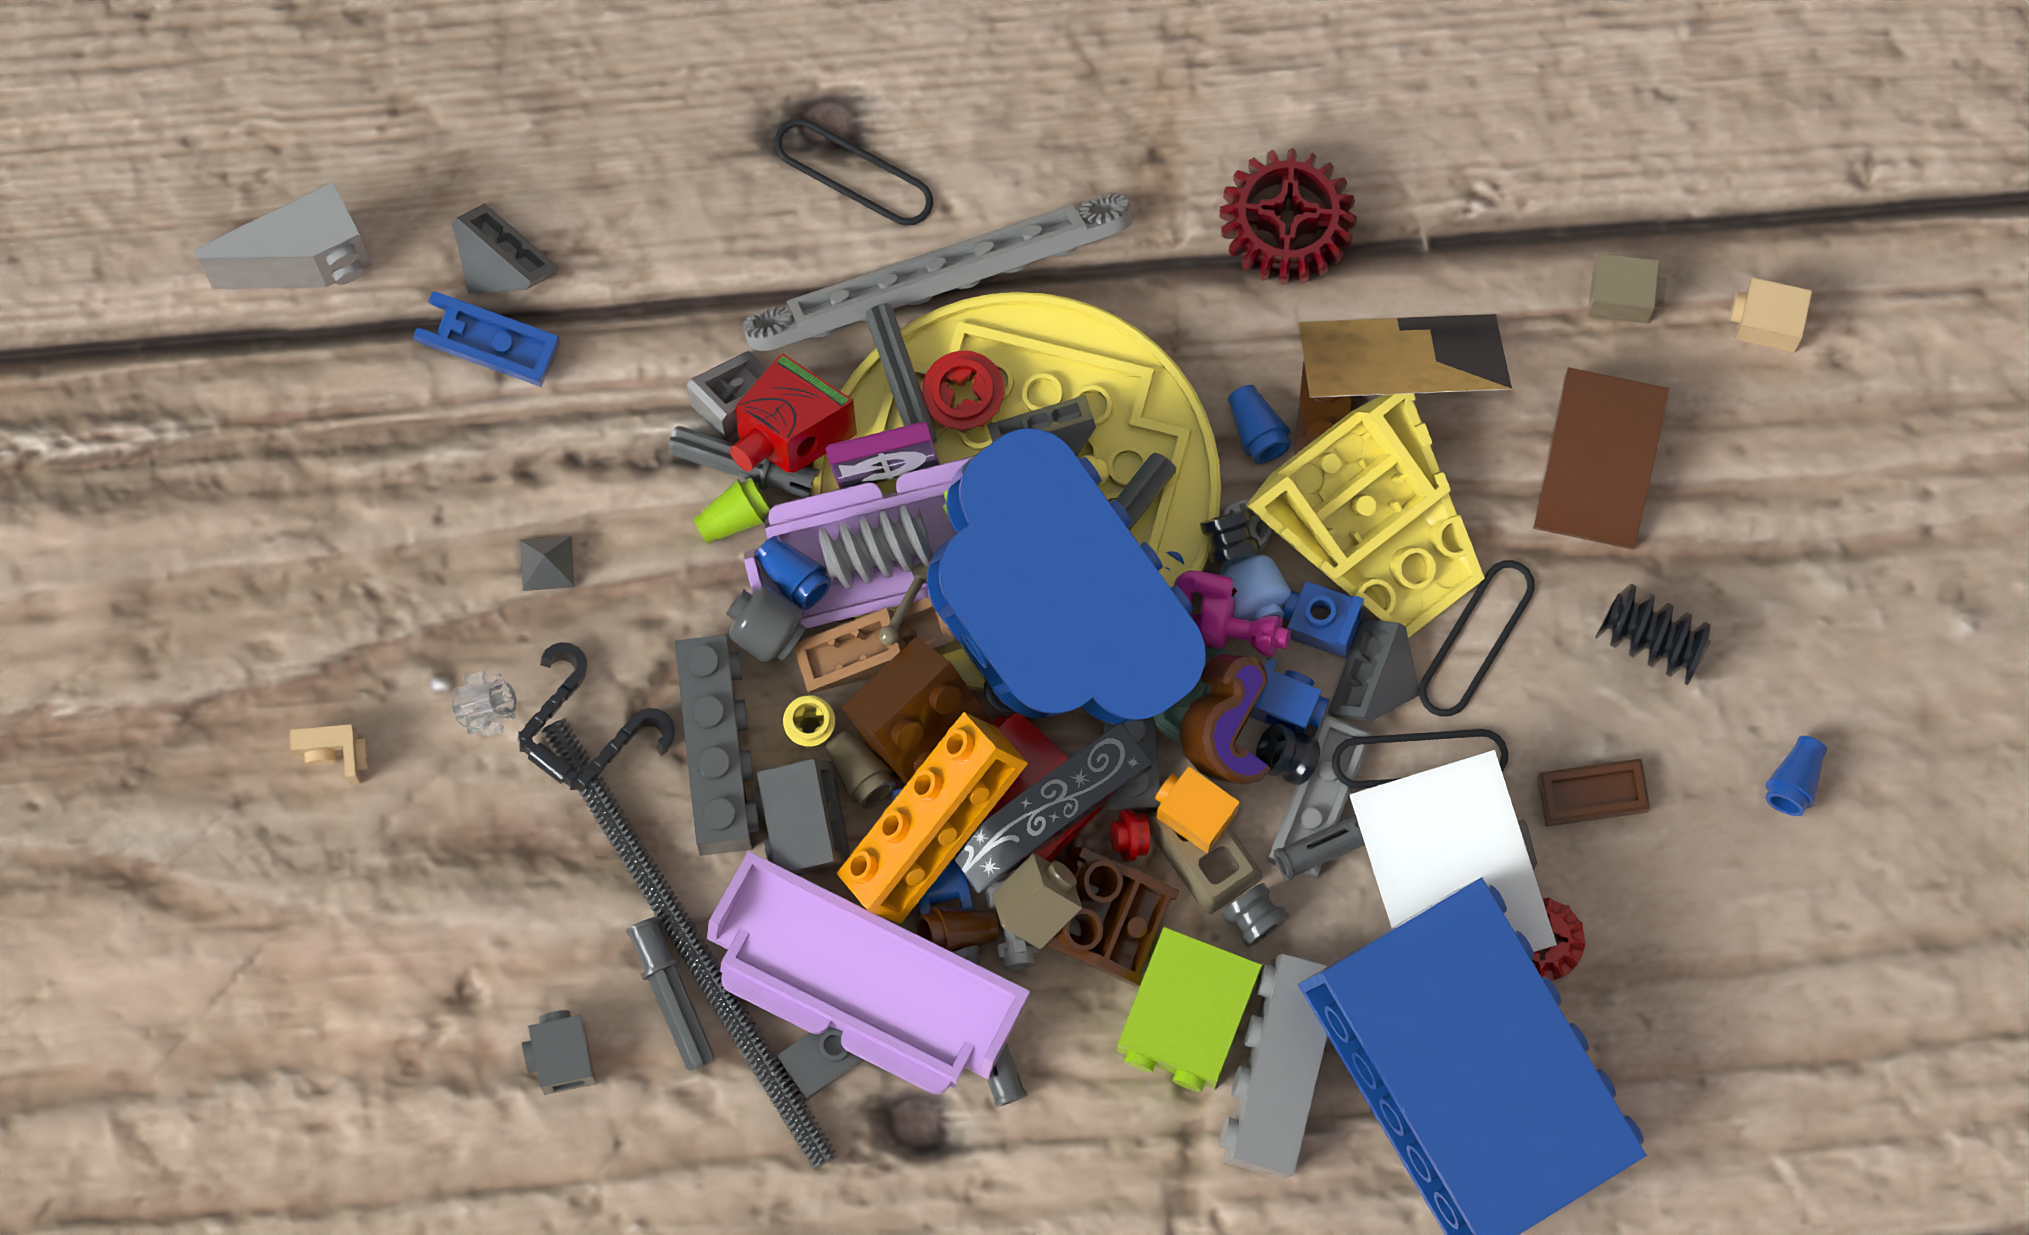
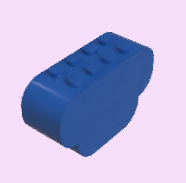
[926,428,1206,724]

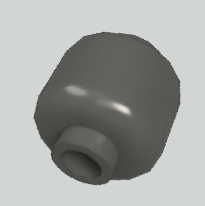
[726,585,806,662]

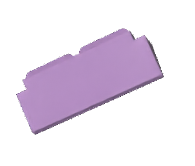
[744,456,974,628]
[707,851,1030,1094]

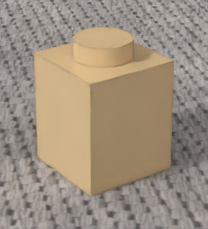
[1730,277,1812,353]

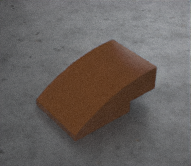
[1533,367,1669,550]

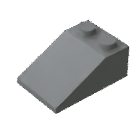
[194,182,372,289]

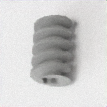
[819,505,933,589]

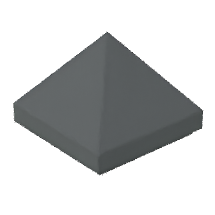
[520,536,575,591]

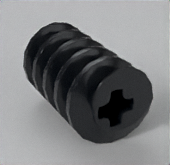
[1595,584,1711,685]

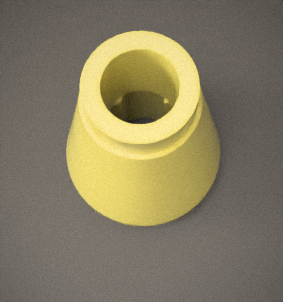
[783,695,835,749]

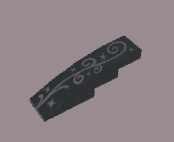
[953,722,1152,894]

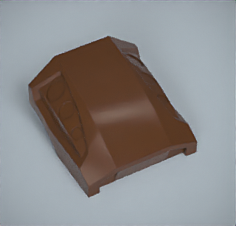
[1045,847,1179,986]

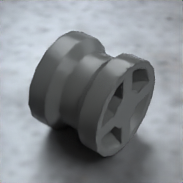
[1222,883,1289,948]

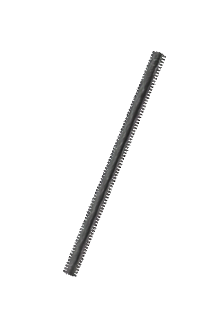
[541,718,837,1169]

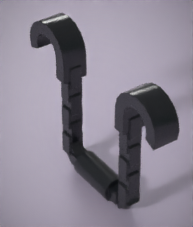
[517,642,675,790]

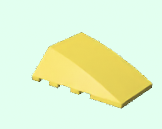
[1246,393,1485,638]

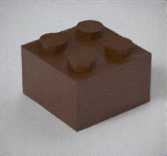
[841,636,993,785]

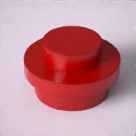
[1110,809,1150,862]

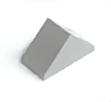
[687,351,767,440]

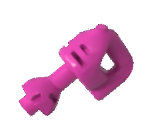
[1174,570,1291,657]

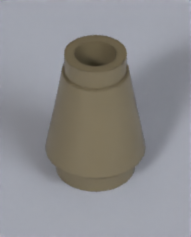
[826,730,896,809]

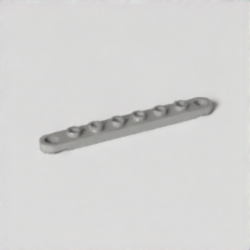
[743,193,1133,351]

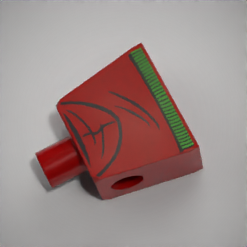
[730,353,857,473]

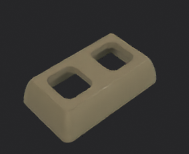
[1146,809,1262,914]

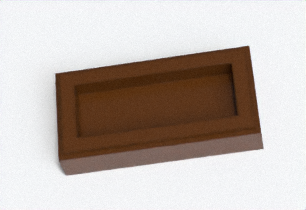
[1537,758,1650,827]

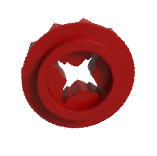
[922,351,1005,433]
[1531,897,1586,981]

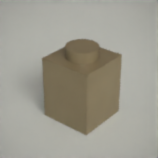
[1588,253,1666,324]
[992,853,1082,949]

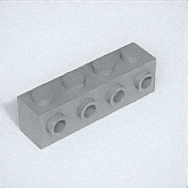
[1219,954,1327,1179]

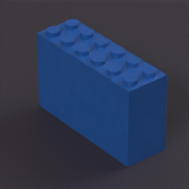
[1297,877,1647,1235]

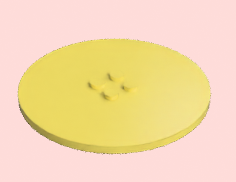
[810,292,1222,693]

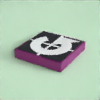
[825,422,940,488]

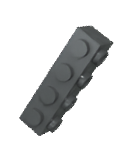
[675,635,759,856]

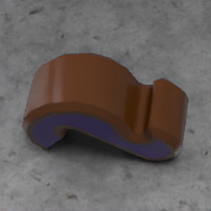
[1179,654,1271,785]

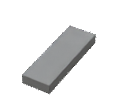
[1268,714,1372,879]

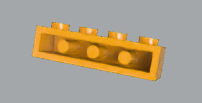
[836,712,1028,924]

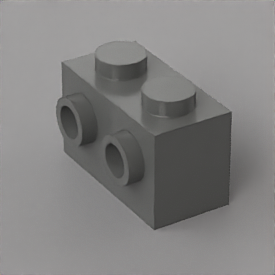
[755,758,851,876]

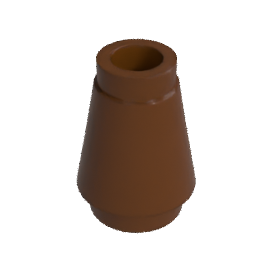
[917,907,999,952]

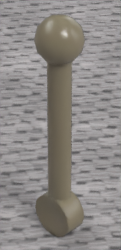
[878,562,928,646]

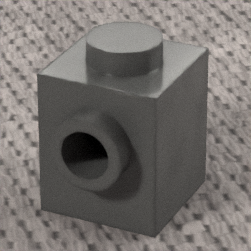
[522,1010,596,1095]

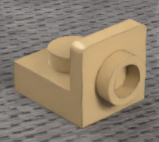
[289,724,369,785]

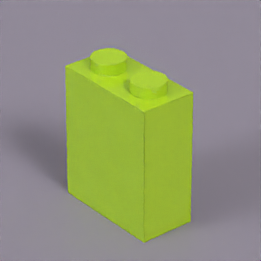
[1117,927,1262,1092]

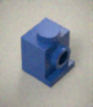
[1283,581,1364,659]
[1249,657,1330,735]

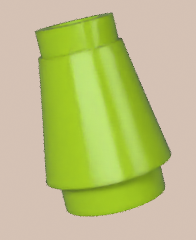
[693,477,771,545]

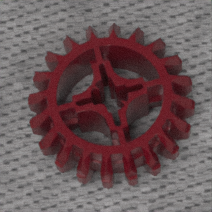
[1219,148,1357,285]

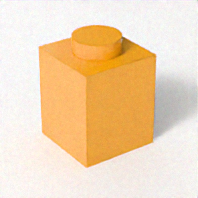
[1155,766,1240,854]

